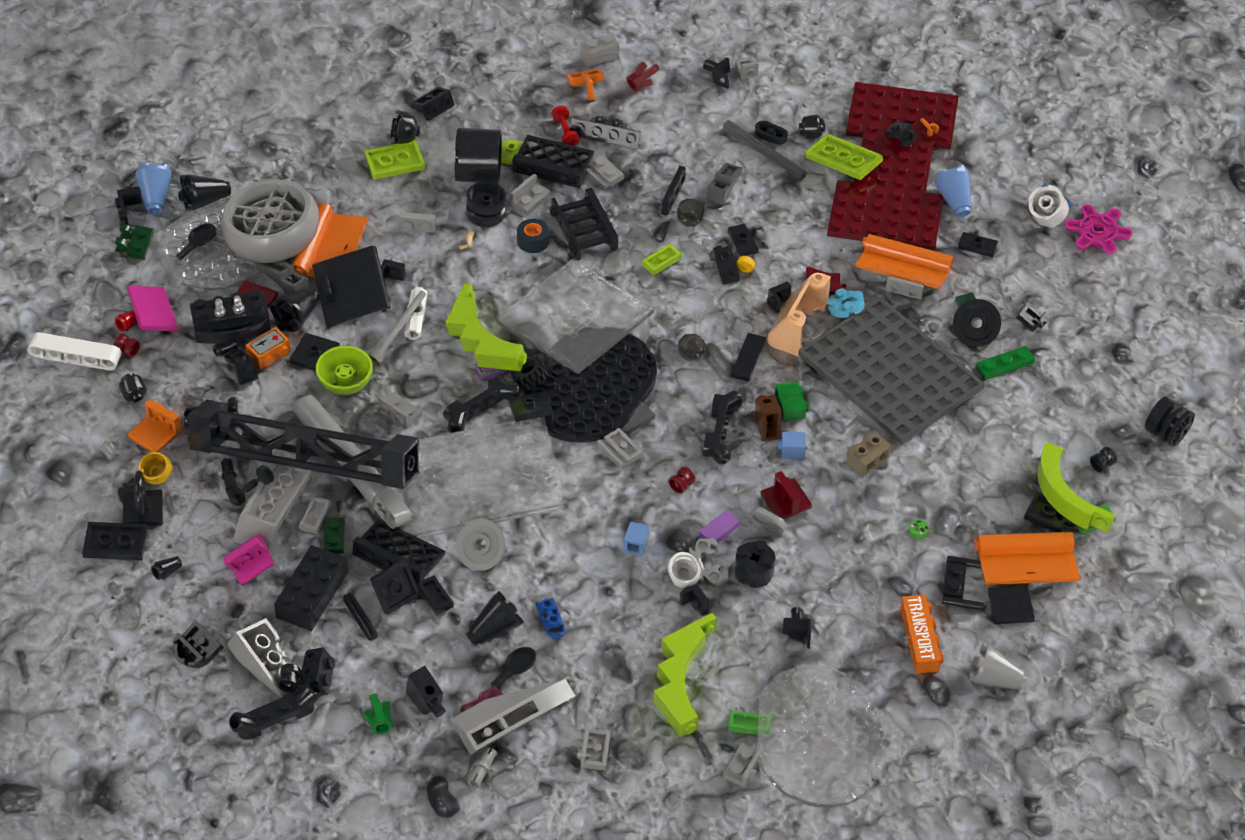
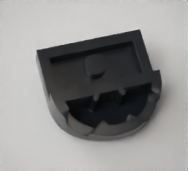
[172,620,224,668]

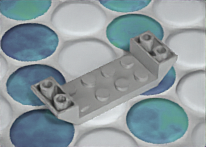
[233,457,321,553]

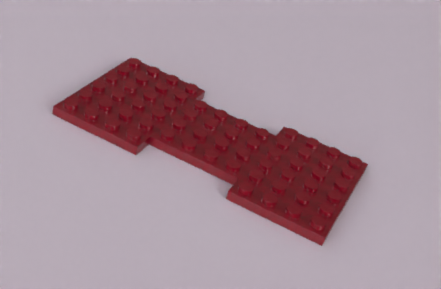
[827,82,959,251]

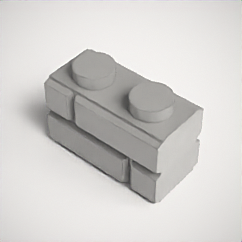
[580,34,619,67]

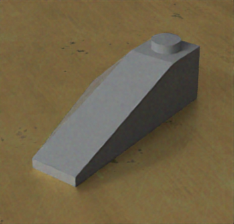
[227,618,298,698]

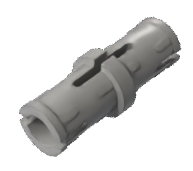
[467,747,497,788]

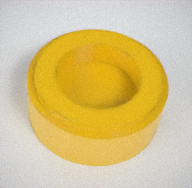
[736,256,755,273]

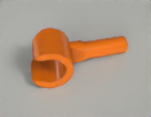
[920,118,939,136]

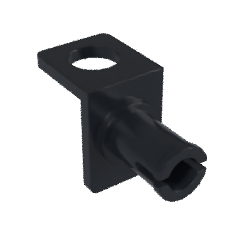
[703,57,730,89]
[783,607,811,649]

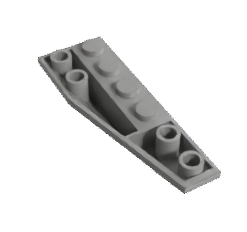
[450,679,575,755]

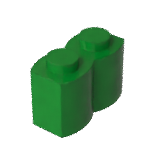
[774,381,809,421]

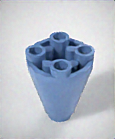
[135,163,172,215]
[935,165,971,218]

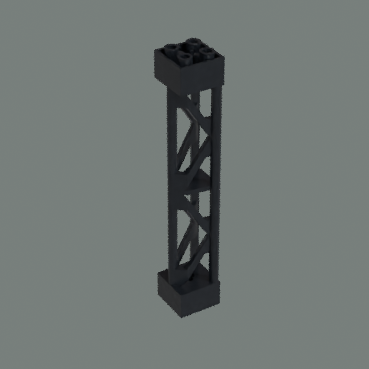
[187,399,419,489]

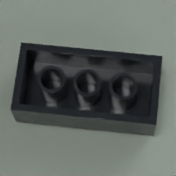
[274,545,348,631]

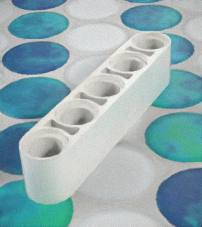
[27,332,122,371]

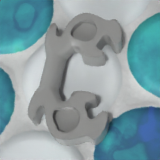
[689,537,729,587]

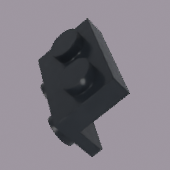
[299,647,335,696]

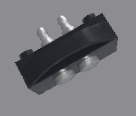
[190,290,271,344]

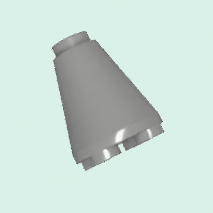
[968,642,1028,690]

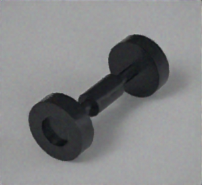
[227,465,274,506]

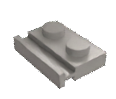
[583,154,624,190]
[597,428,643,469]

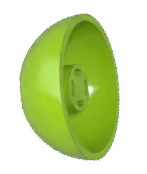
[316,346,373,396]

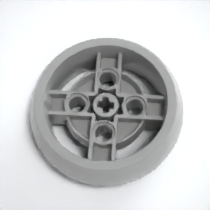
[221,180,319,263]

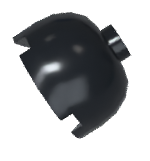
[390,110,420,145]

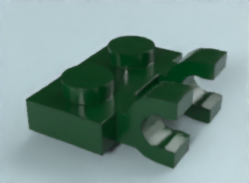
[115,224,154,260]

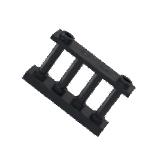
[549,187,618,261]

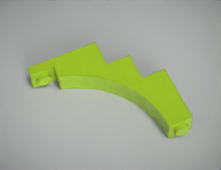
[445,283,527,371]
[653,613,717,737]

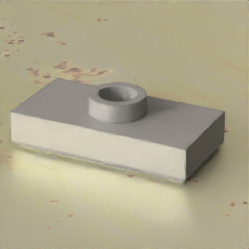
[299,496,332,534]

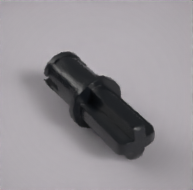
[221,458,237,493]

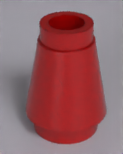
[115,310,138,331]

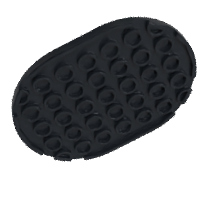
[525,328,657,443]

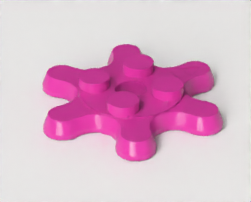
[1065,204,1133,255]

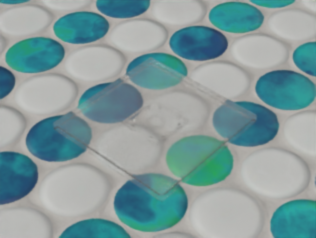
[496,260,654,374]

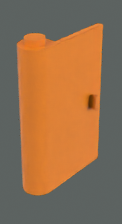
[291,203,369,279]
[855,234,954,289]
[973,532,1081,585]

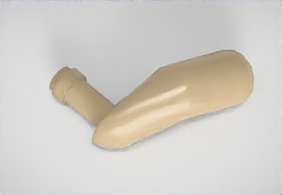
[459,230,474,250]

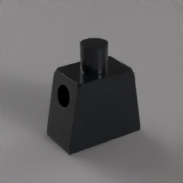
[406,666,446,718]

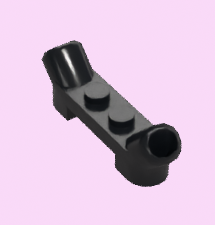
[443,375,520,435]
[702,390,742,465]
[229,682,321,740]

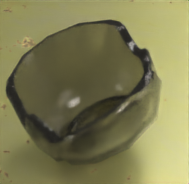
[676,198,705,227]
[678,334,706,361]

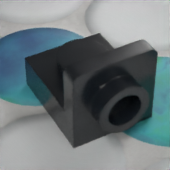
[381,259,406,281]
[767,281,791,313]
[679,584,709,615]

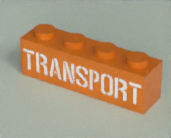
[900,594,944,674]

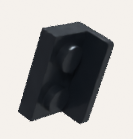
[411,87,455,121]

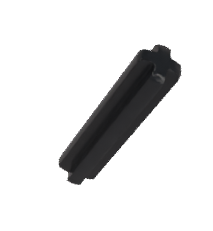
[343,592,378,641]

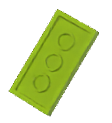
[805,133,883,180]

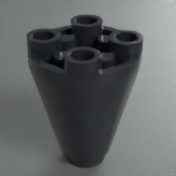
[178,174,231,211]
[270,289,319,332]
[466,591,524,646]

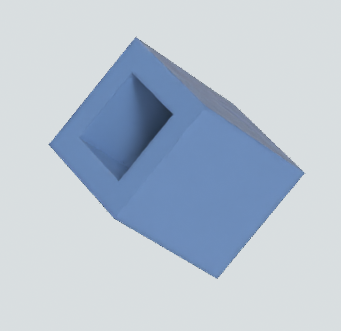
[778,432,806,459]
[623,522,649,556]

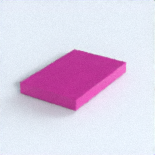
[127,286,178,331]

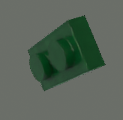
[323,517,345,554]

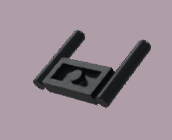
[942,555,986,610]

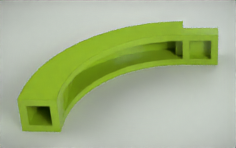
[1037,441,1115,533]

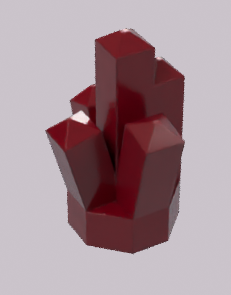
[626,62,660,92]

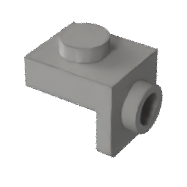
[735,57,759,79]

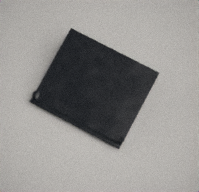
[312,246,391,328]

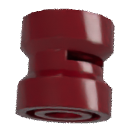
[114,333,140,358]
[668,467,696,494]

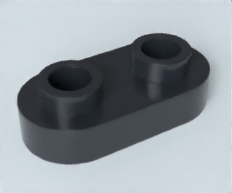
[755,121,788,145]

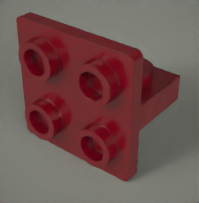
[761,471,812,519]

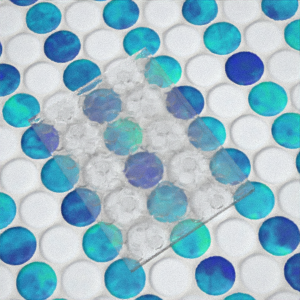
[402,417,568,538]

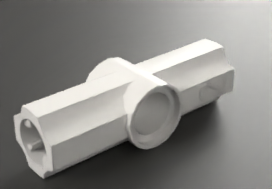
[404,287,427,340]

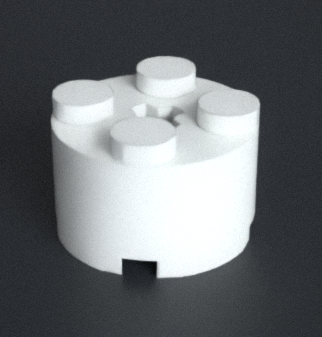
[1028,185,1069,228]

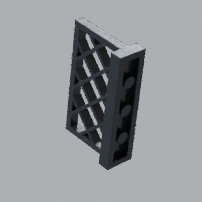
[512,135,594,188]
[352,519,446,585]

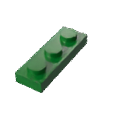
[976,346,1035,380]

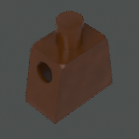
[755,395,782,441]

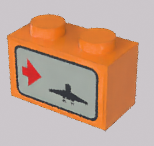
[245,327,291,370]

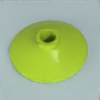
[501,139,529,166]

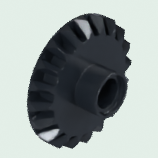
[953,299,1002,348]

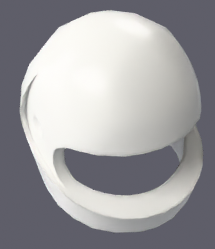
[668,552,701,589]

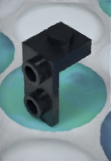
[115,186,142,225]
[709,245,740,285]
[224,349,259,385]

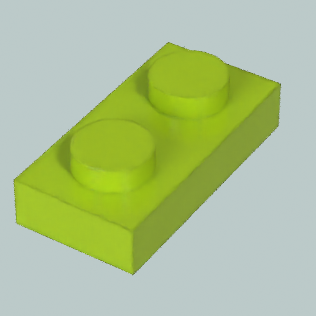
[642,244,682,276]

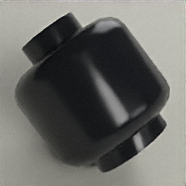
[799,114,825,139]
[119,373,147,403]

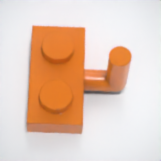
[566,68,604,100]

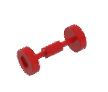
[551,106,580,146]

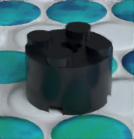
[735,540,776,588]

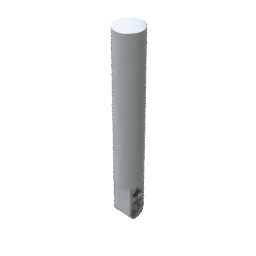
[294,395,412,529]

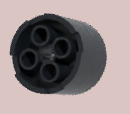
[454,128,502,184]

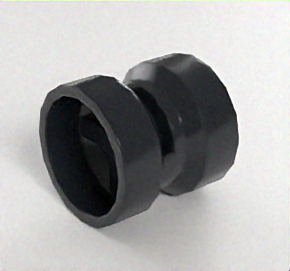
[1090,447,1117,473]
[277,664,301,692]

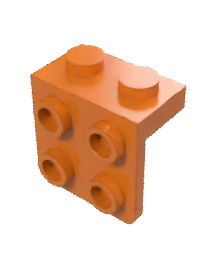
[128,399,181,453]

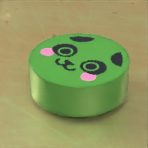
[909,520,929,540]

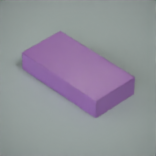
[699,510,740,543]

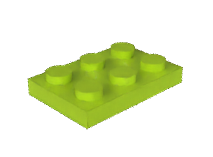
[364,140,425,180]

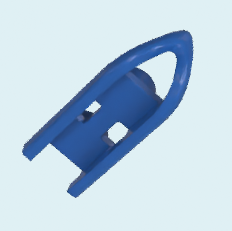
[535,598,566,639]

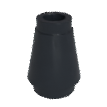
[151,556,182,580]

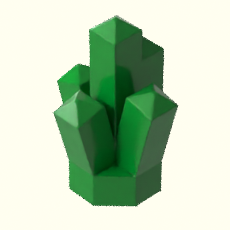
[363,693,392,734]

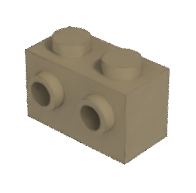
[847,432,892,477]

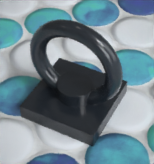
[123,470,163,526]

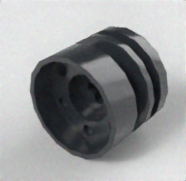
[1144,396,1195,447]

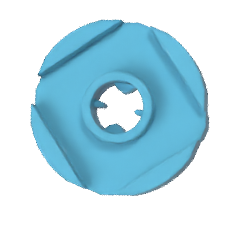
[827,289,865,318]

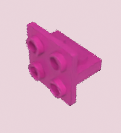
[223,534,274,585]

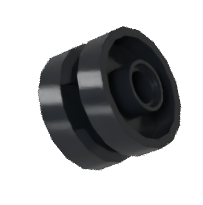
[466,181,506,227]

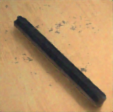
[723,120,807,180]

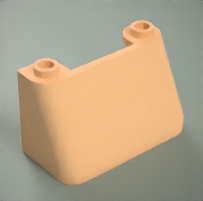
[767,273,831,357]

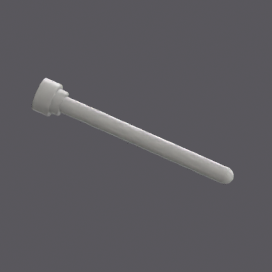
[369,290,426,365]

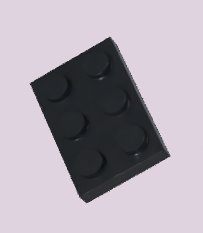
[82,522,148,561]

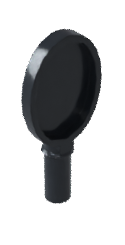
[176,223,216,260]
[490,647,536,689]

